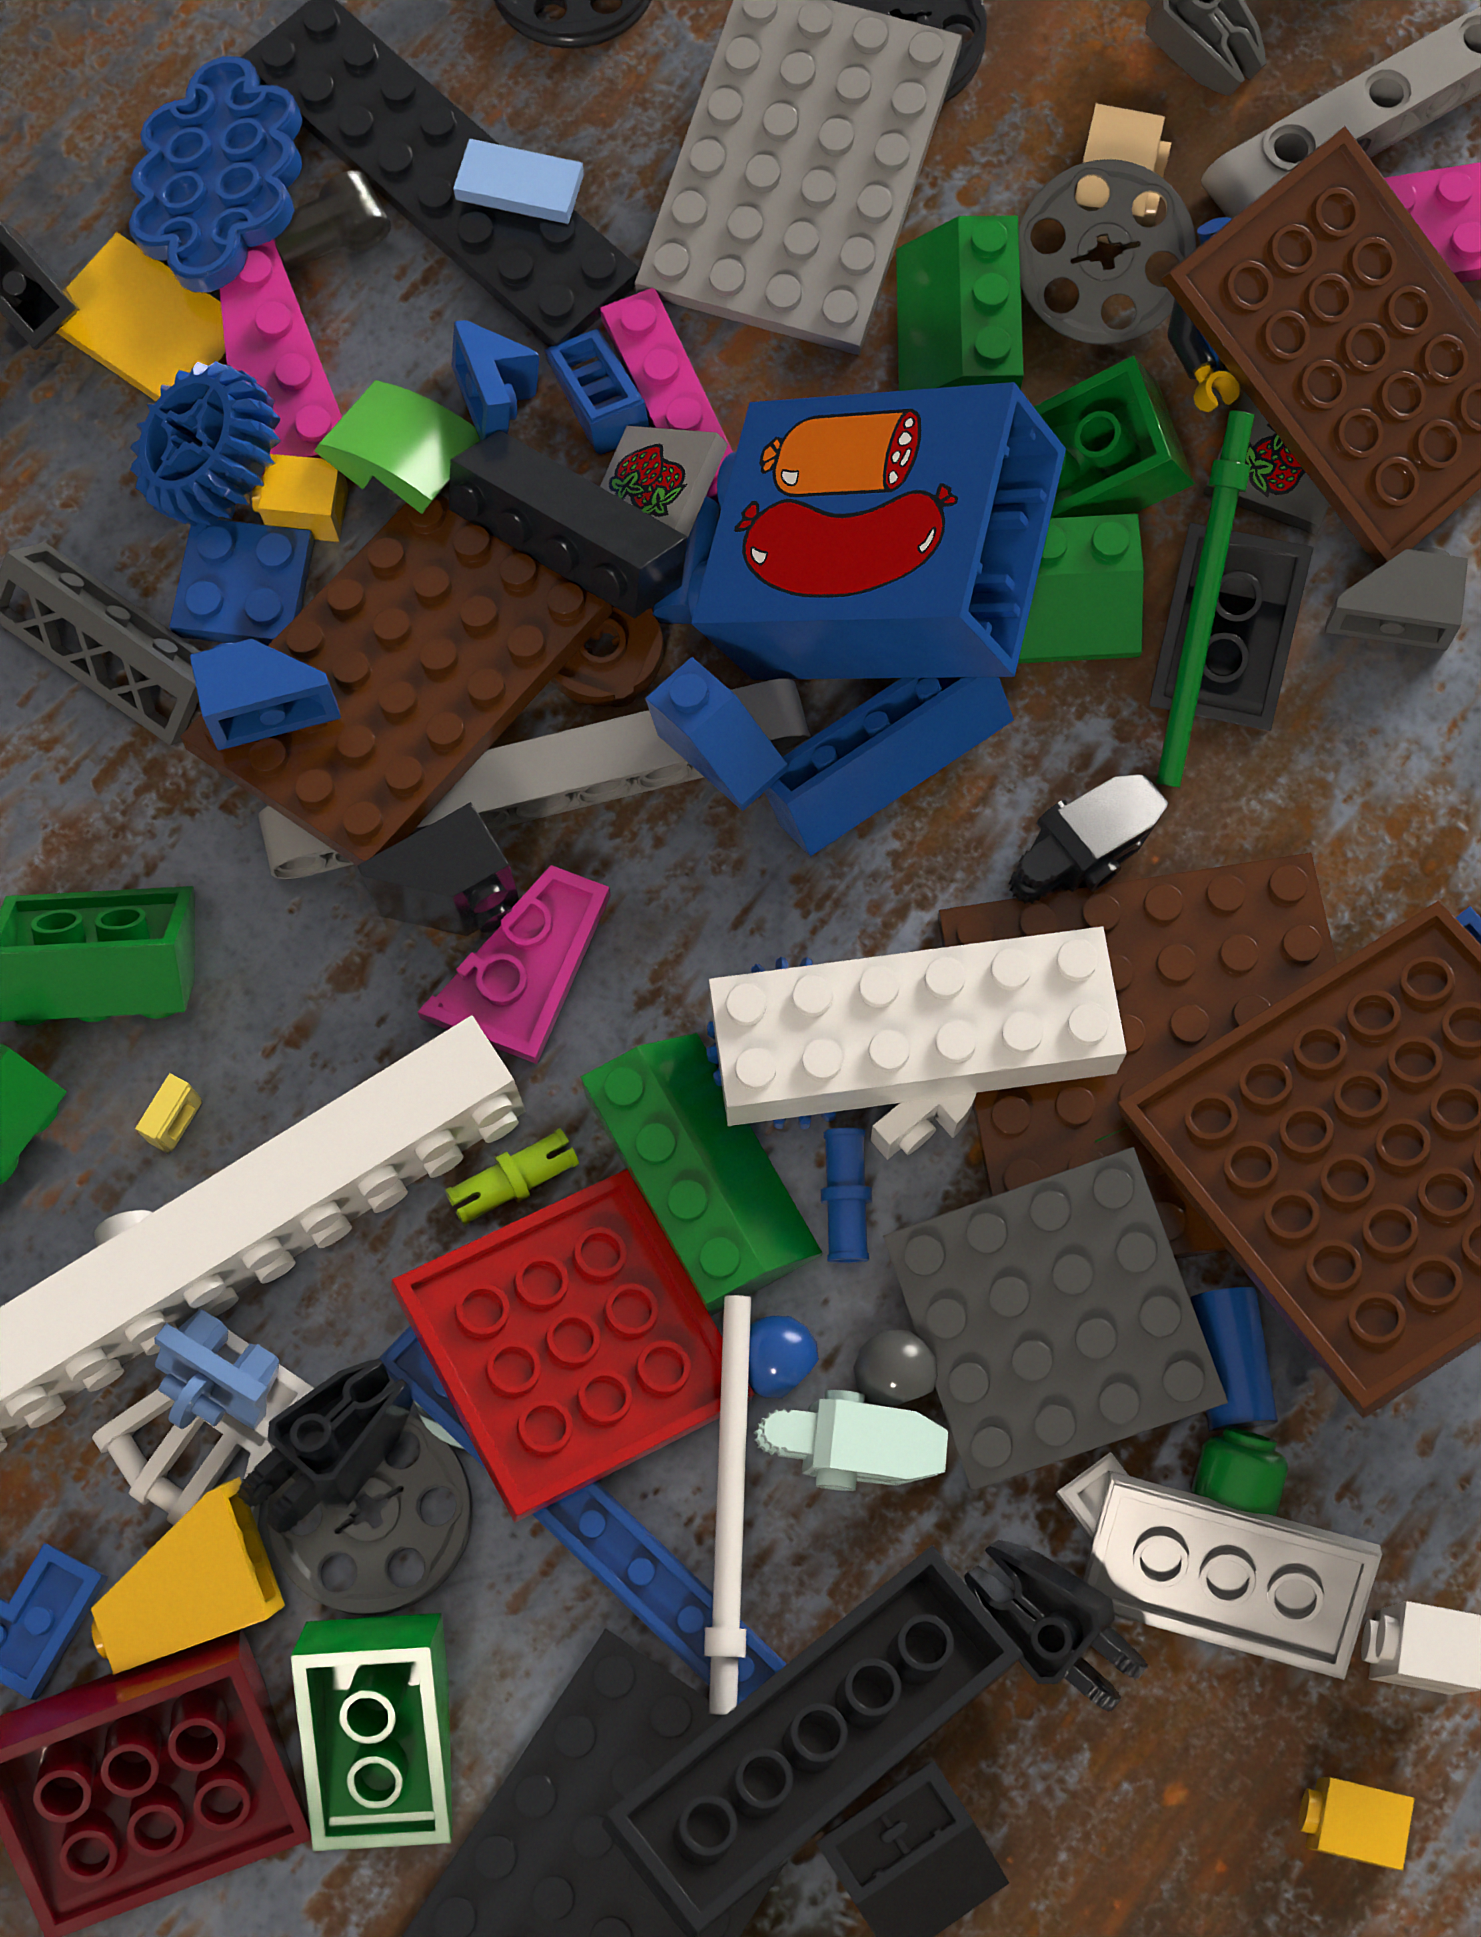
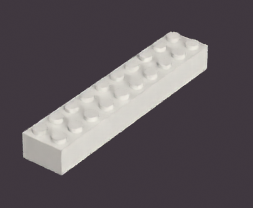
[0,1015,526,1452]

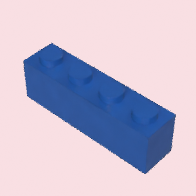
[765,677,1014,857]

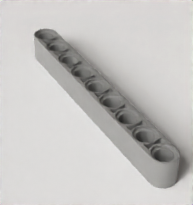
[258,679,811,879]

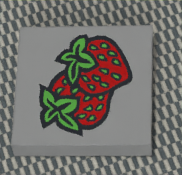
[600,426,728,538]

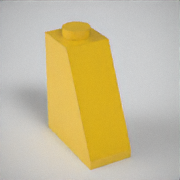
[91,1477,285,1675]

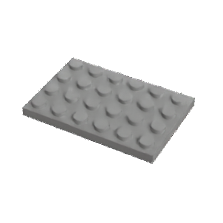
[635,0,962,356]

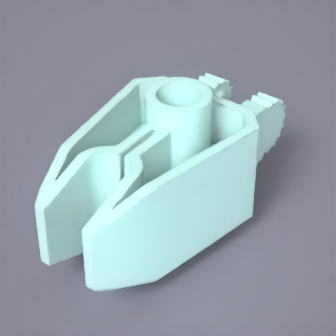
[753,1390,948,1491]

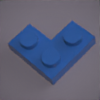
[0,1543,108,1700]

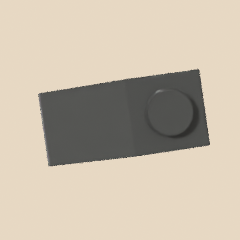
[1325,547,1468,651]

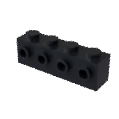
[449,430,687,619]

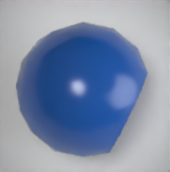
[748,1316,819,1399]

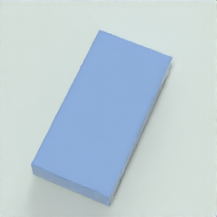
[453,139,584,224]

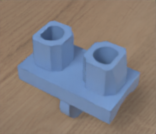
[154,1309,279,1430]

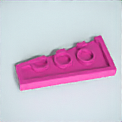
[220,240,342,476]

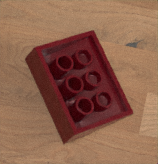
[0,1629,312,1937]

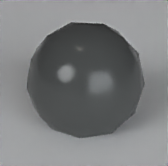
[854,1329,937,1407]

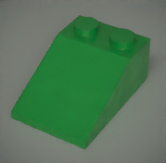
[1033,356,1195,518]
[291,1613,453,1851]

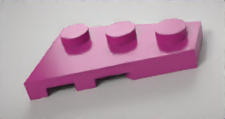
[417,865,611,1064]

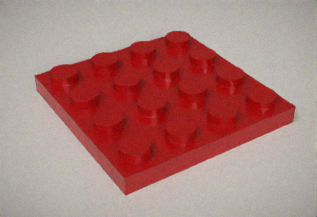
[391,1169,755,1523]

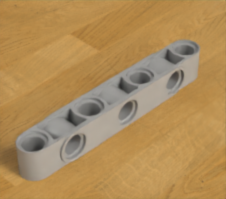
[1201,6,1481,219]

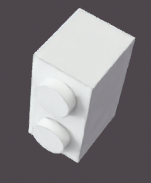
[1361,1601,1481,1695]

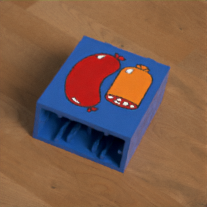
[688,382,1066,680]

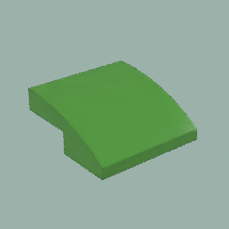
[314,380,480,514]

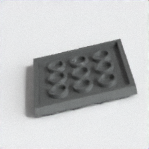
[883,1147,1228,1491]

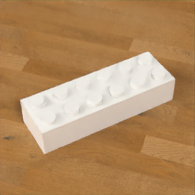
[709,926,1127,1126]

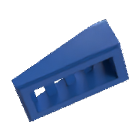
[544,328,649,454]

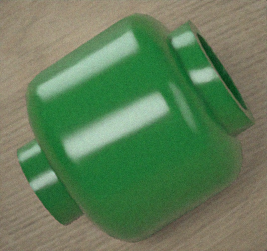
[1191,1427,1288,1516]

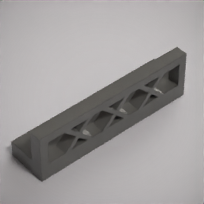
[0,542,201,746]

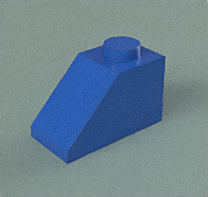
[190,639,341,751]
[645,657,789,811]

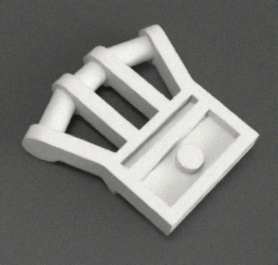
[92,1330,315,1526]

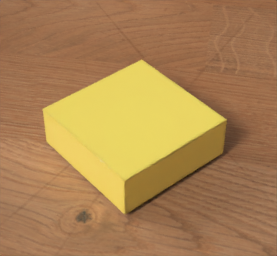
[135,1073,202,1154]

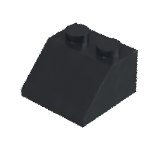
[357,802,519,937]

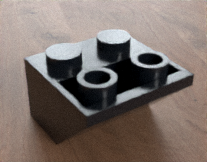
[815,1760,1009,1937]

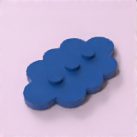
[129,56,302,292]

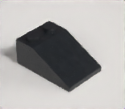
[1149,522,1314,731]

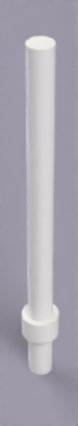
[704,1296,751,1714]

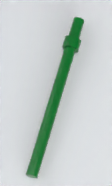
[1156,411,1255,788]

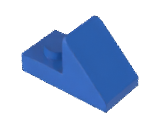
[451,320,540,441]

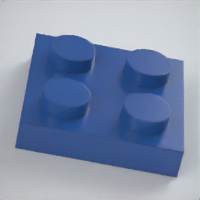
[169,520,315,646]

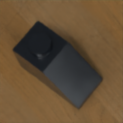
[0,221,80,350]

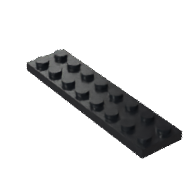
[241,0,640,347]

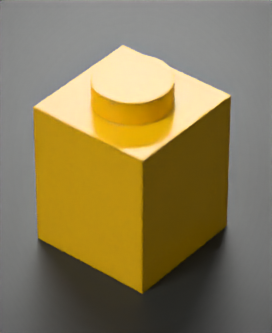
[252,454,349,542]
[1299,1777,1414,1870]

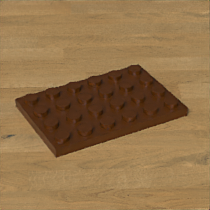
[1160,126,1481,568]
[180,494,613,866]

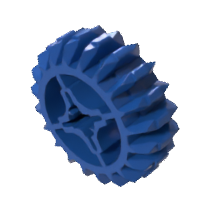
[130,361,281,527]

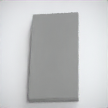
[1081,1471,1382,1680]

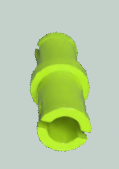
[445,1128,579,1227]

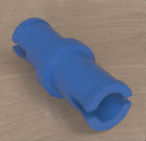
[820,1128,872,1263]

